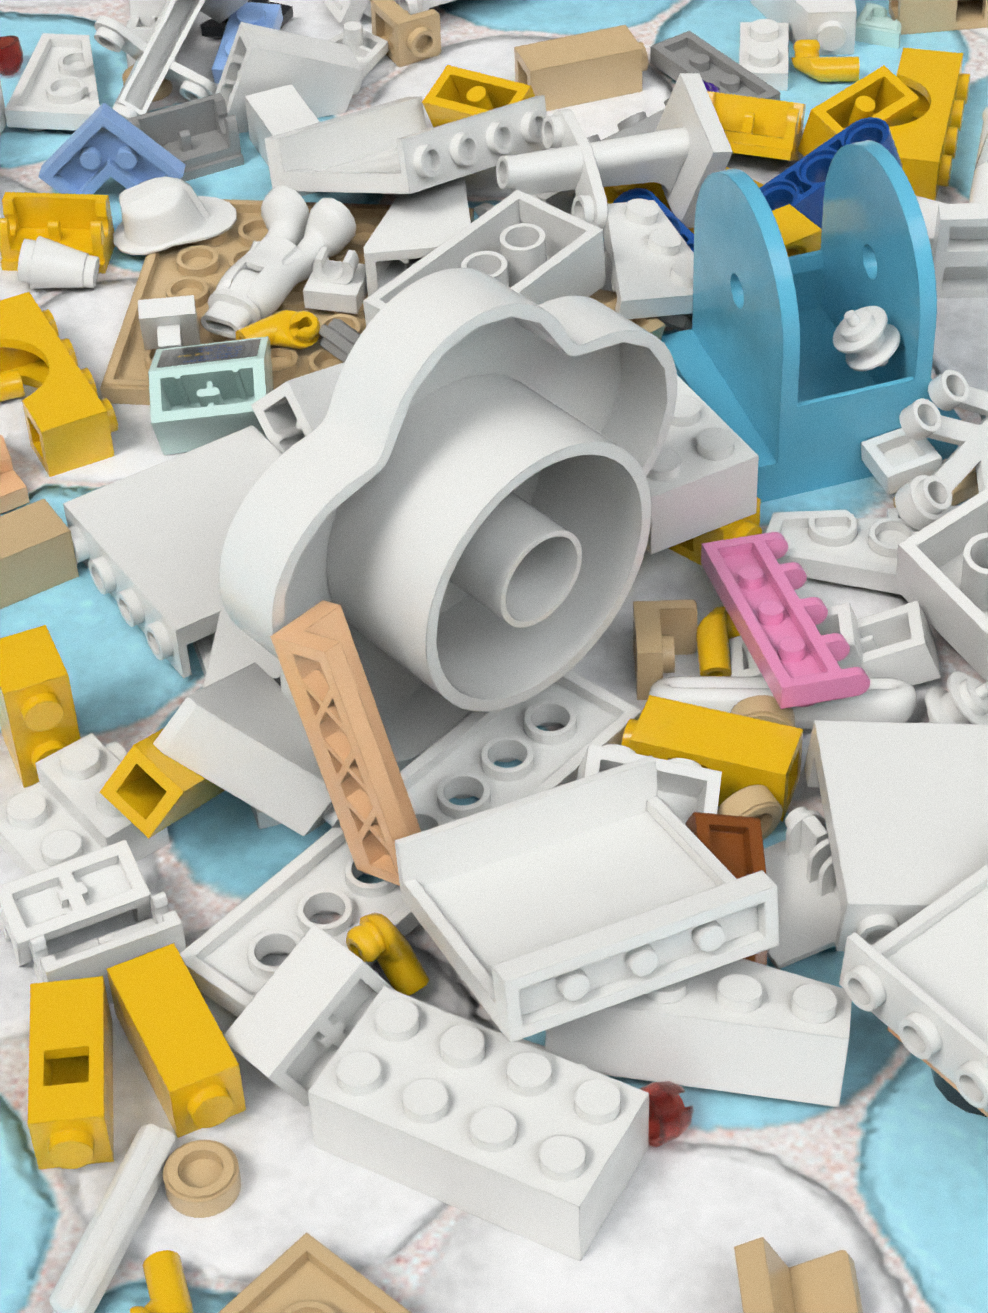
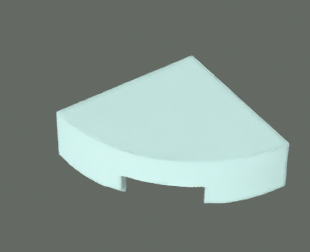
[855,2,901,49]

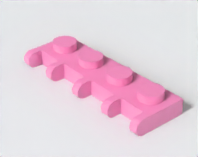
[701,532,870,709]

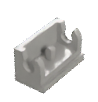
[127,93,244,181]

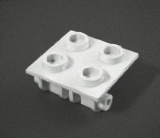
[764,807,842,969]

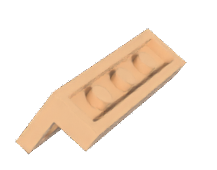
[270,600,421,886]

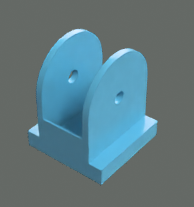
[661,140,961,503]

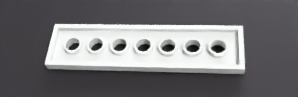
[180,670,642,1018]

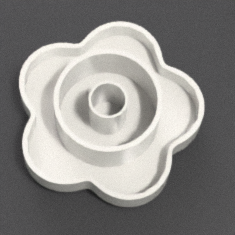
[219,268,677,771]

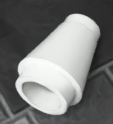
[17,236,99,289]

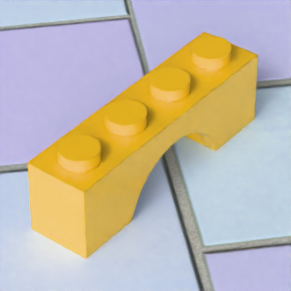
[889,48,971,201]
[0,292,118,477]

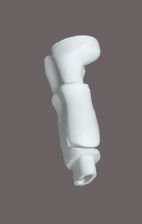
[201,185,356,339]

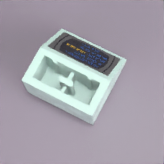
[148,336,274,455]

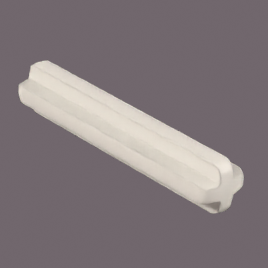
[49,1123,178,1313]

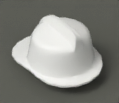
[113,176,237,255]

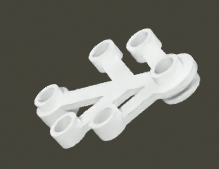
[895,369,988,530]

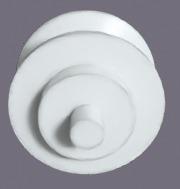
[833,306,900,371]
[925,671,988,724]

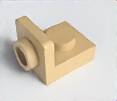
[370,0,441,67]
[633,599,698,700]

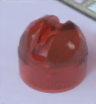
[0,35,24,76]
[639,1081,694,1147]

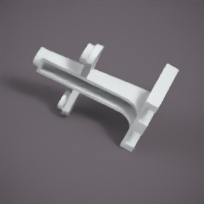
[94,0,248,119]
[496,73,733,229]
[932,107,988,298]

